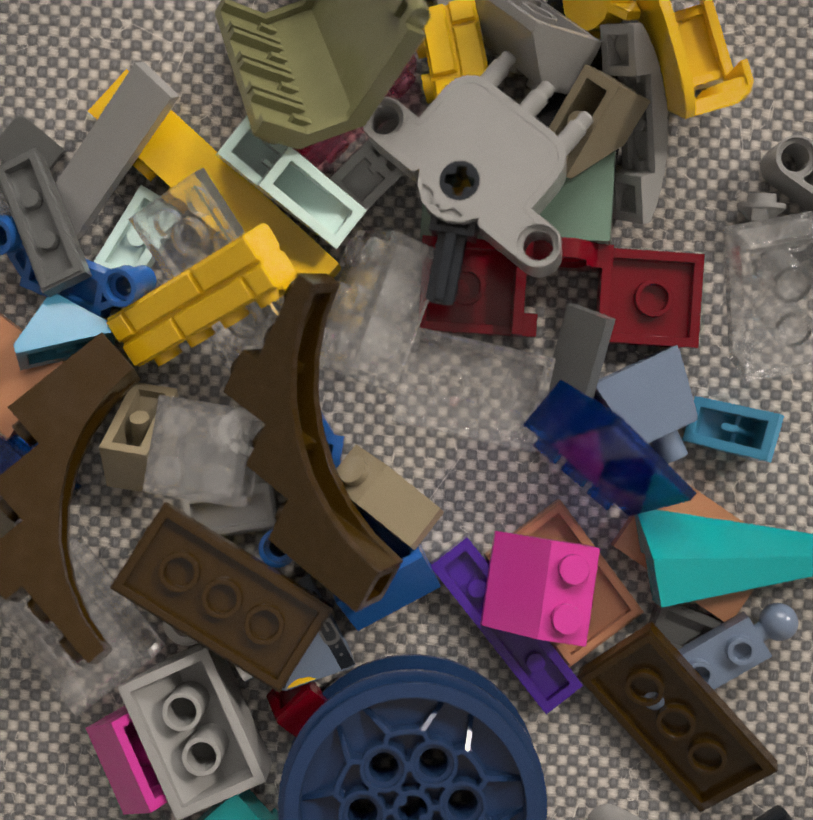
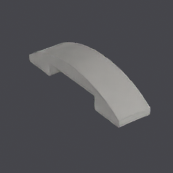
[600,22,668,224]

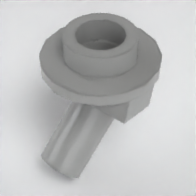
[727,193,786,256]

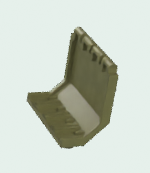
[215,0,431,149]

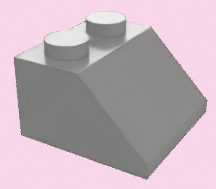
[475,0,602,97]

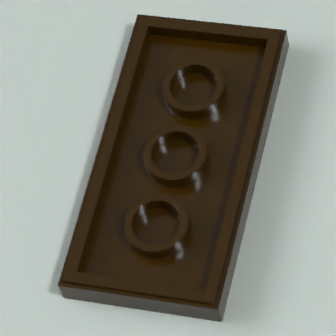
[110,502,333,693]
[577,621,778,813]

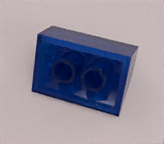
[523,379,697,516]

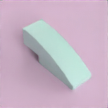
[216,115,367,249]

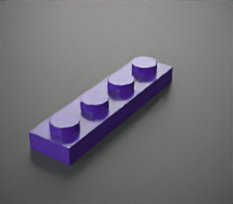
[430,535,583,715]

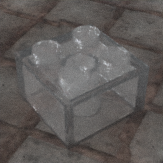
[142,395,264,507]

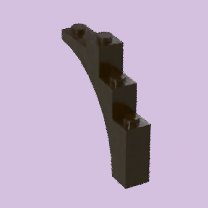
[223,273,403,612]
[0,332,140,664]

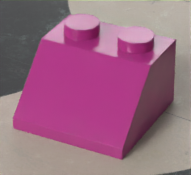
[480,530,600,647]
[85,705,168,815]

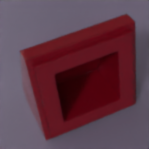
[266,681,327,737]

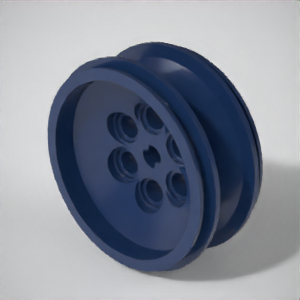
[278,654,547,820]

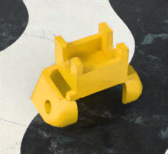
[636,0,754,119]

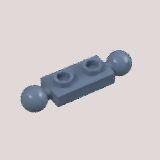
[644,603,799,710]

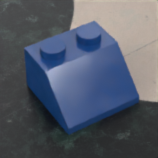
[333,510,441,631]

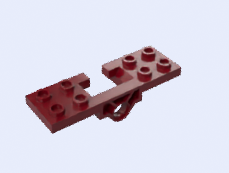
[416,235,705,349]

